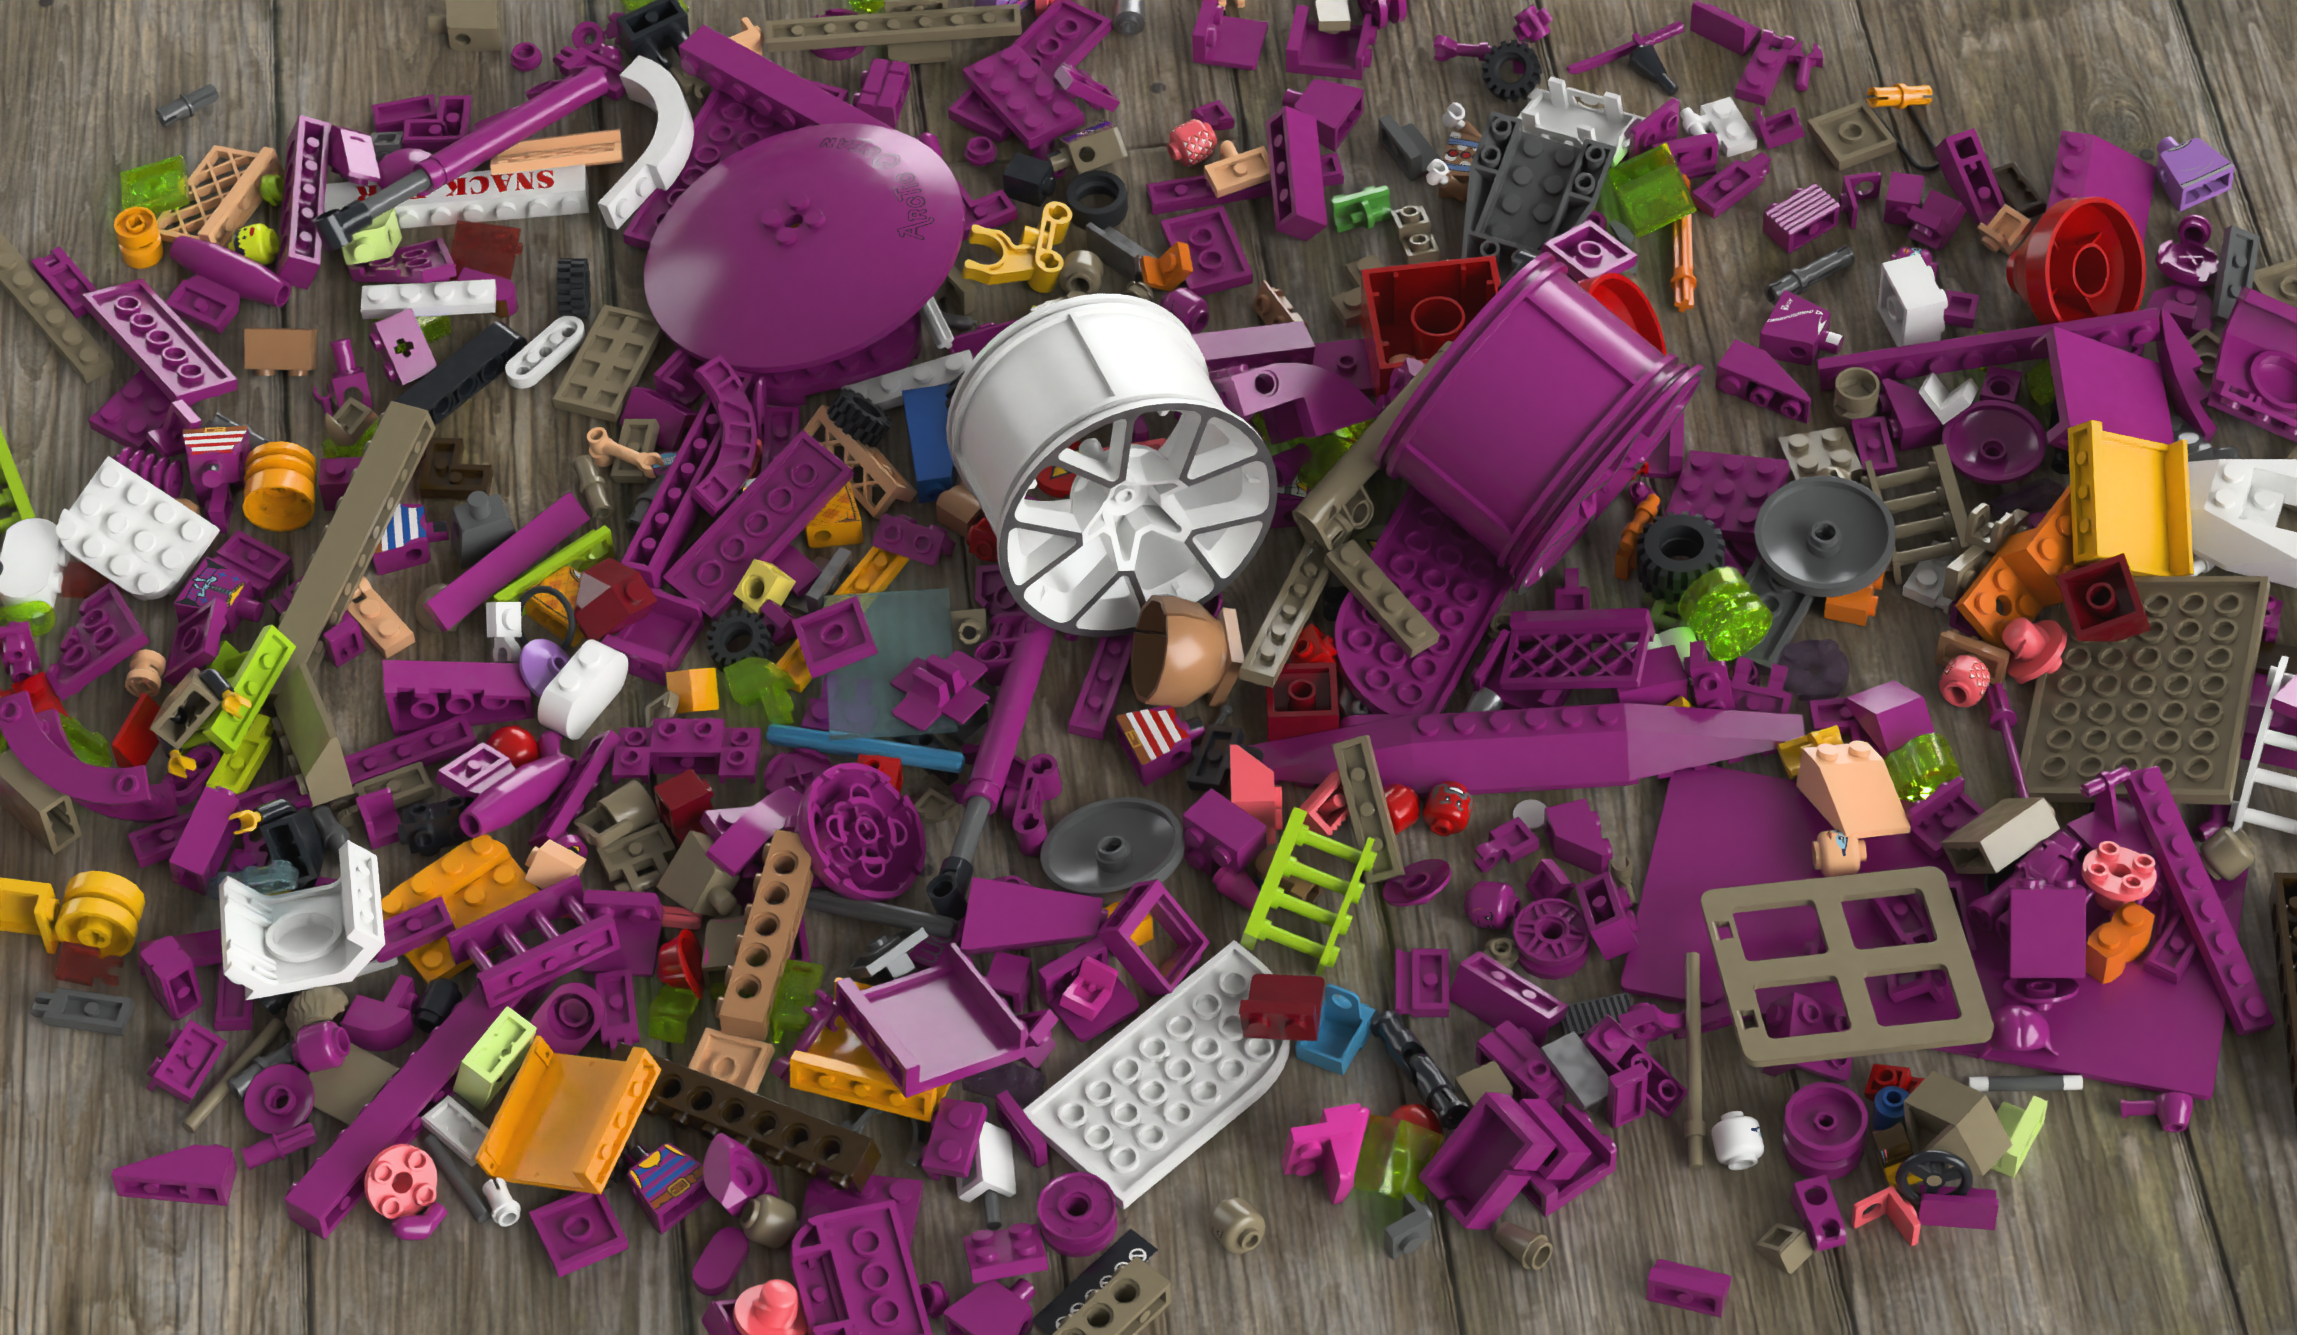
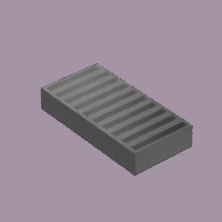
[1559,992,1633,1039]

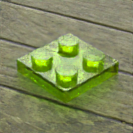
[120,154,190,214]

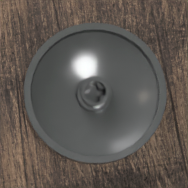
[1754,476,1896,597]
[1040,797,1185,904]

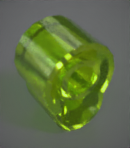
[1884,733,1962,802]

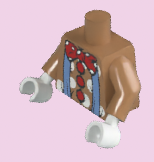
[1426,102,1482,202]

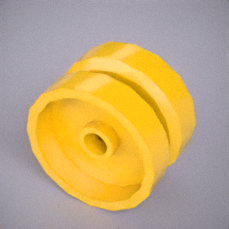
[55,871,146,959]

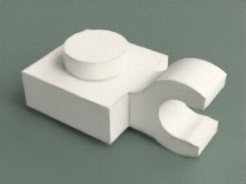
[486,602,522,662]

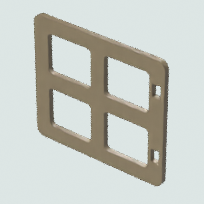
[1700,866,1994,1067]

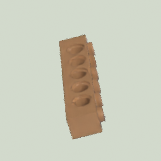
[715,829,819,1041]

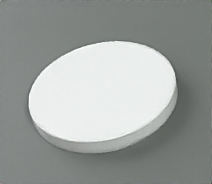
[1513,799,1547,830]

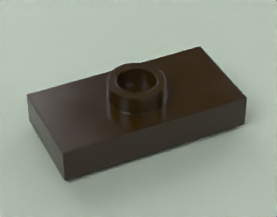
[1992,162,2047,218]

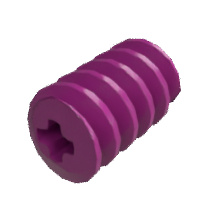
[112,447,183,499]

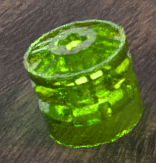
[1678,566,1773,661]

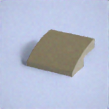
[308,1043,401,1126]

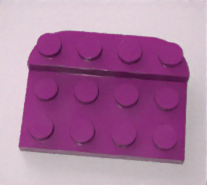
[789,1199,933,1335]

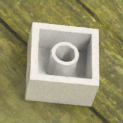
[1877,254,1948,347]

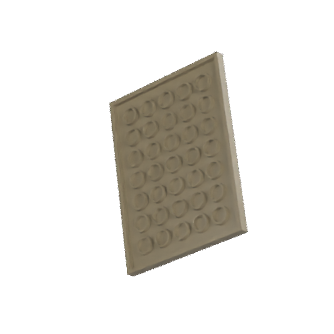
[2013,576,2271,805]

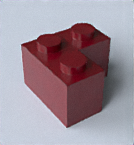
[654,768,715,852]

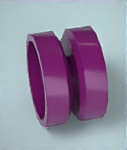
[1782,1082,1868,1180]

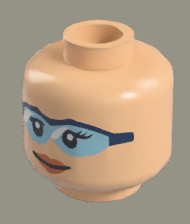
[1812,830,1867,877]

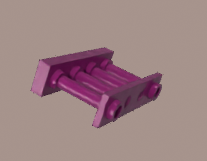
[446,874,621,1009]

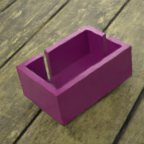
[1418,1092,1557,1230]

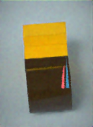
[1872,1122,1923,1190]

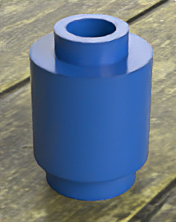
[1872,1086,1910,1131]

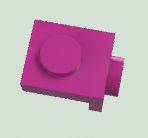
[1060,956,1118,1021]

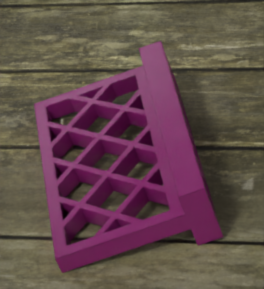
[1500,608,1655,690]

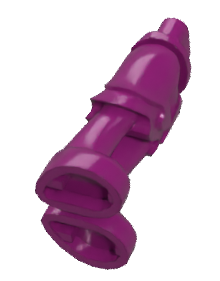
[1966,831,2082,946]

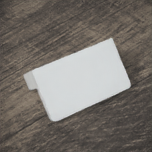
[1919,372,1979,424]
[956,1121,1016,1202]

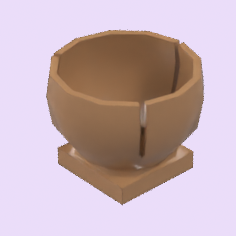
[1131,594,1244,707]

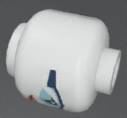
[1711,1111,1764,1170]

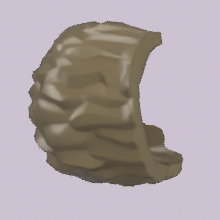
[285,985,349,1041]

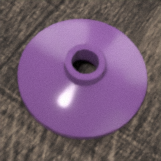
[519,639,571,699]

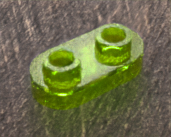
[0,601,56,638]

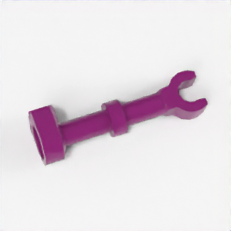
[1433,35,1529,74]

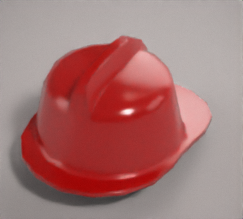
[657,929,704,999]

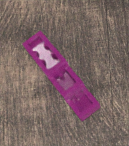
[2155,309,2217,443]

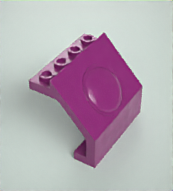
[2207,286,2297,443]

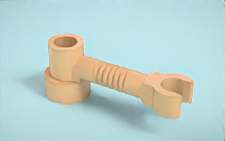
[587,427,665,478]

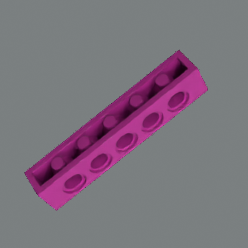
[277,115,330,290]

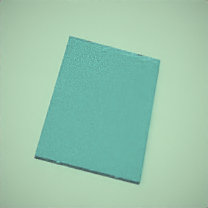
[824,588,958,740]

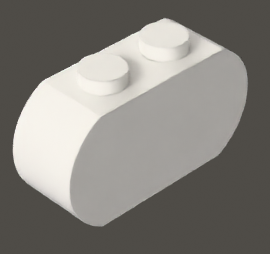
[0,518,70,619]
[538,639,628,740]

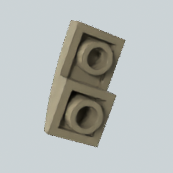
[1390,205,1441,264]

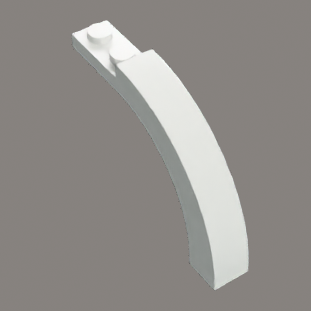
[598,55,694,230]

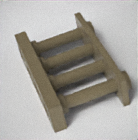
[1860,444,1973,585]

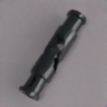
[1370,1010,1470,1130]

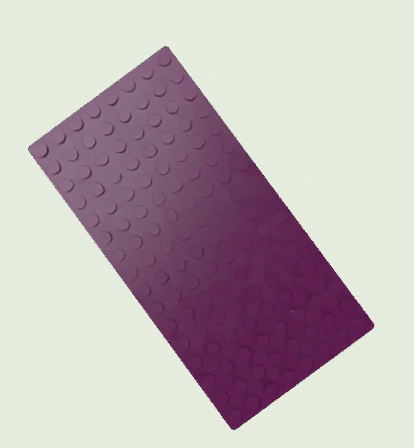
[1620,765,2249,1100]

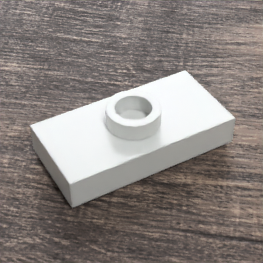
[421,1095,489,1167]

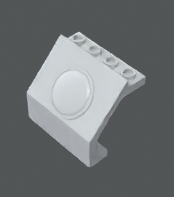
[219,840,385,1000]

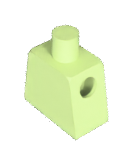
[340,207,402,265]

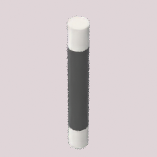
[1968,1075,2083,1092]

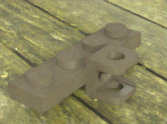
[1943,502,2030,601]

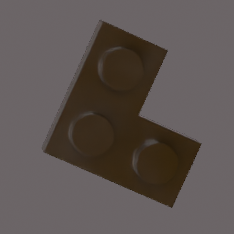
[419,438,493,499]

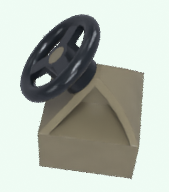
[1896,1071,2013,1205]

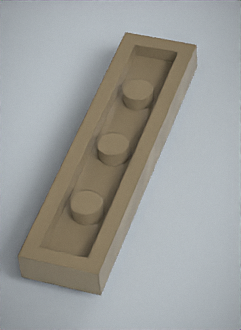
[1324,539,1440,658]
[1332,735,1405,884]

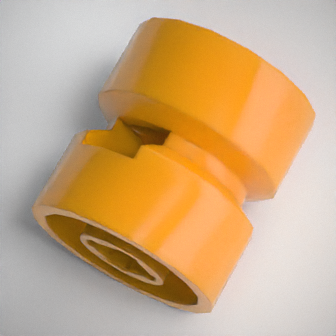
[114,207,164,269]

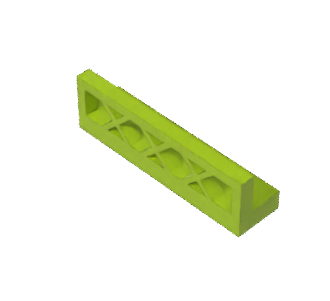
[483,525,615,617]

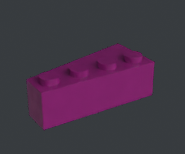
[382,660,535,736]

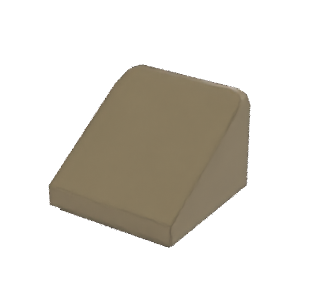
[1753,1223,1813,1274]

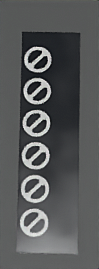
[1033,1229,1158,1335]

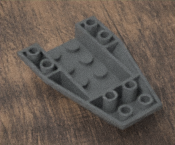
[1461,111,1616,283]

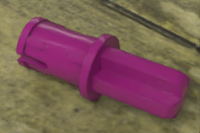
[241,1123,317,1171]

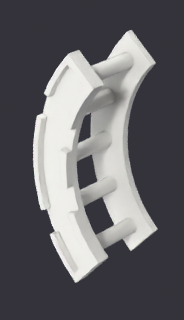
[2228,656,2297,835]

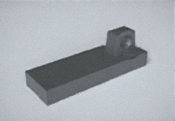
[2210,225,2260,325]

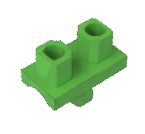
[1330,185,1392,233]

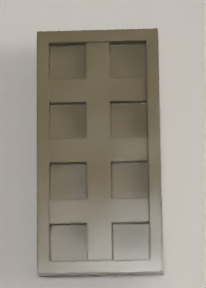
[553,304,664,423]

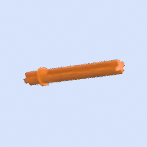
[1670,173,1697,313]

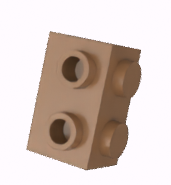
[244,327,318,376]

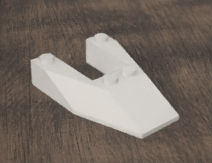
[2188,459,2297,588]

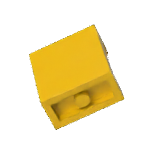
[0,877,62,954]

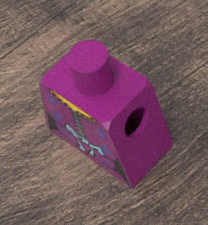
[173,557,264,634]

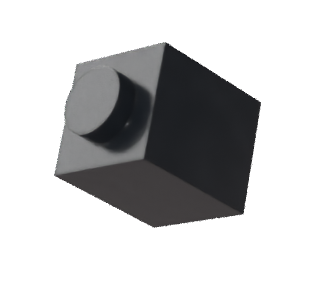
[1003,153,1056,207]

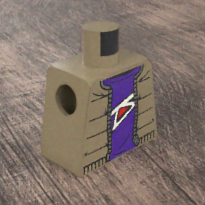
[1046,118,1128,174]

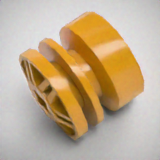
[242,441,317,532]

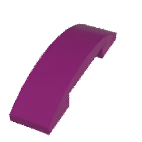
[705,786,803,877]

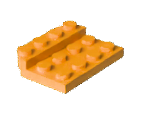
[381,834,539,986]

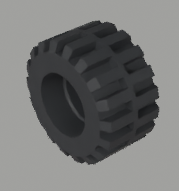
[1637,511,1725,606]

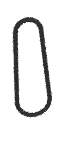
[1866,95,1940,171]

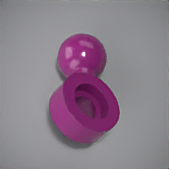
[572,21,623,65]

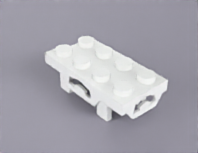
[1517,77,1645,168]

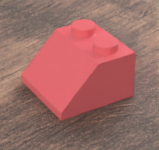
[1230,745,1283,845]

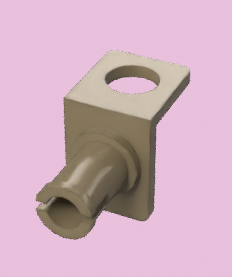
[950,608,988,657]

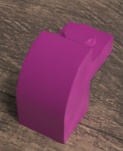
[1907,189,1967,250]
[341,974,419,1052]

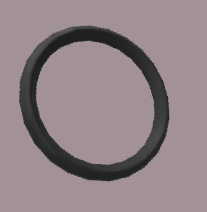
[518,585,575,651]

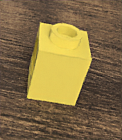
[733,559,796,616]

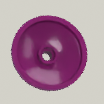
[1942,400,2046,485]

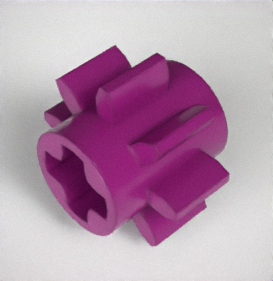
[1512,4,1553,44]

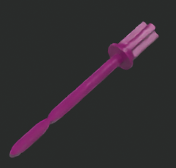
[1985,683,2029,798]

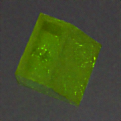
[1608,142,1697,238]

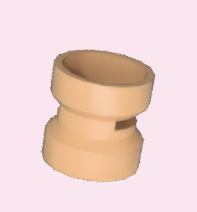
[125,649,166,698]

